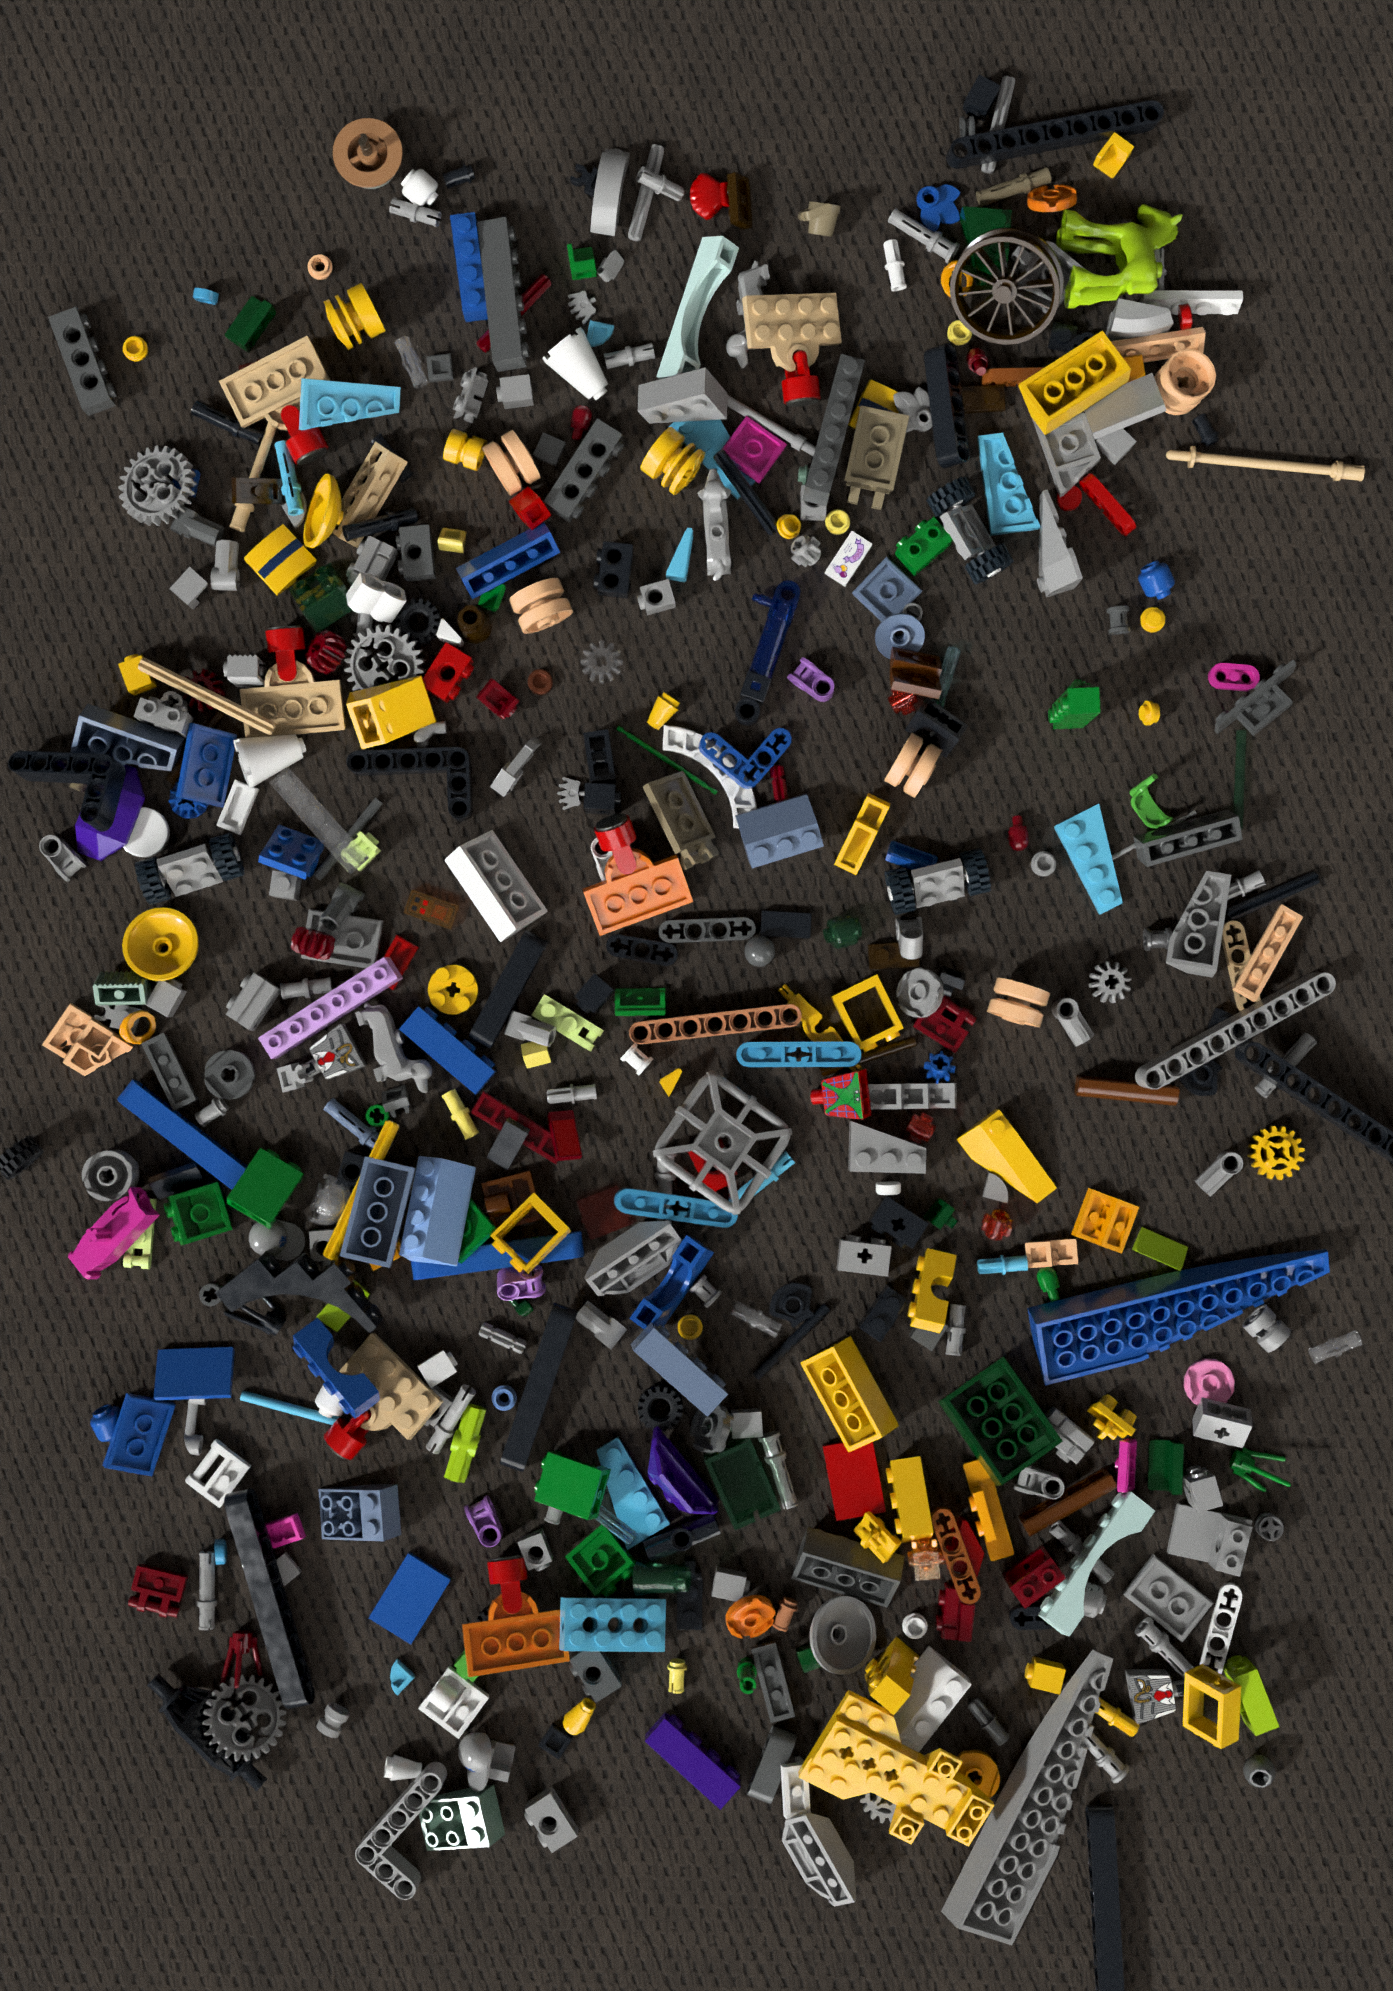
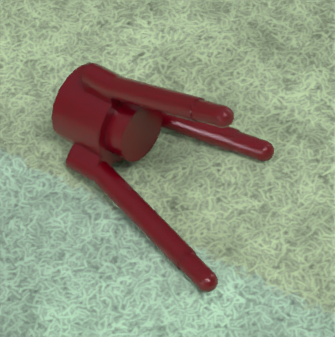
[220,1630,263,1688]

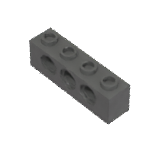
[48,307,117,416]
[543,418,624,523]
[1133,809,1243,867]

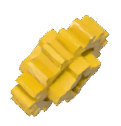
[1248,1126,1305,1180]

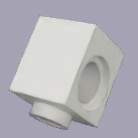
[417,1350,458,1388]

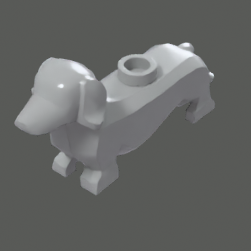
[726,261,770,368]
[698,469,731,581]
[355,1002,433,1093]

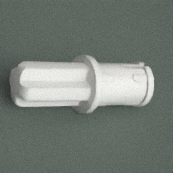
[883,239,907,291]

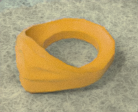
[941,260,973,297]
[119,1010,156,1044]

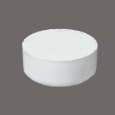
[876,1181,901,1195]

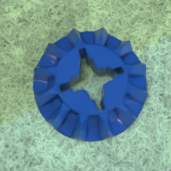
[168,782,208,819]

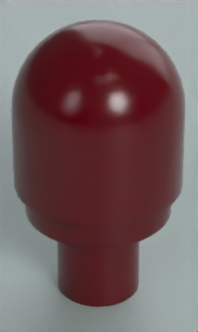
[966,348,988,376]
[570,405,592,441]
[1008,816,1029,851]

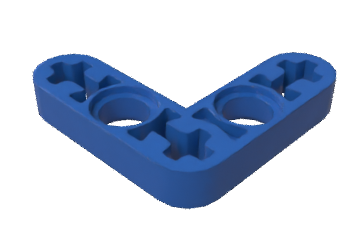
[699,728,792,789]

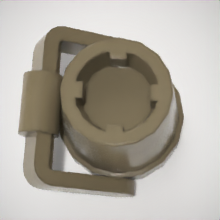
[798,201,841,237]

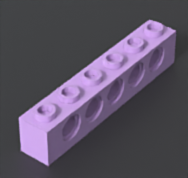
[258,957,403,1059]

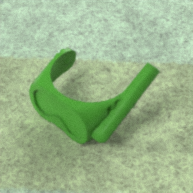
[1129,774,1173,829]

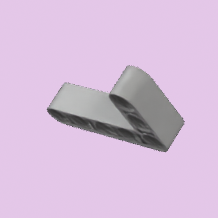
[355,1762,447,1900]

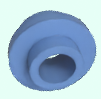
[492,1385,517,1411]

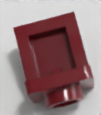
[476,678,519,719]

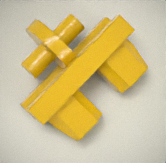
[1087,1394,1137,1440]
[853,1511,901,1563]

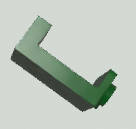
[227,1148,303,1229]
[534,1450,611,1520]

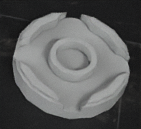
[896,968,944,1018]

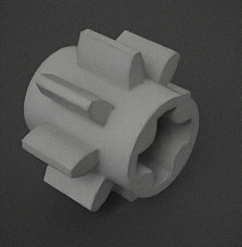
[791,535,821,567]

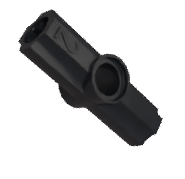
[643,1514,721,1562]

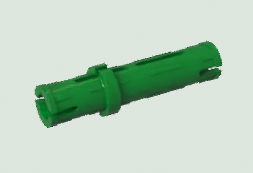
[737,1657,757,1694]

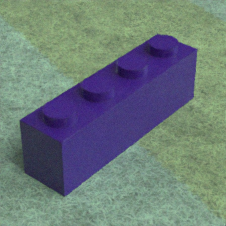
[645,1712,741,1810]

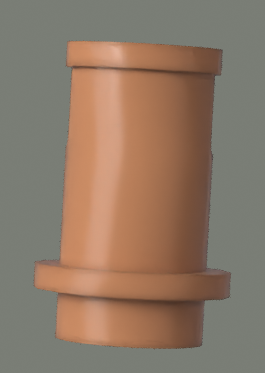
[772,1597,798,1632]

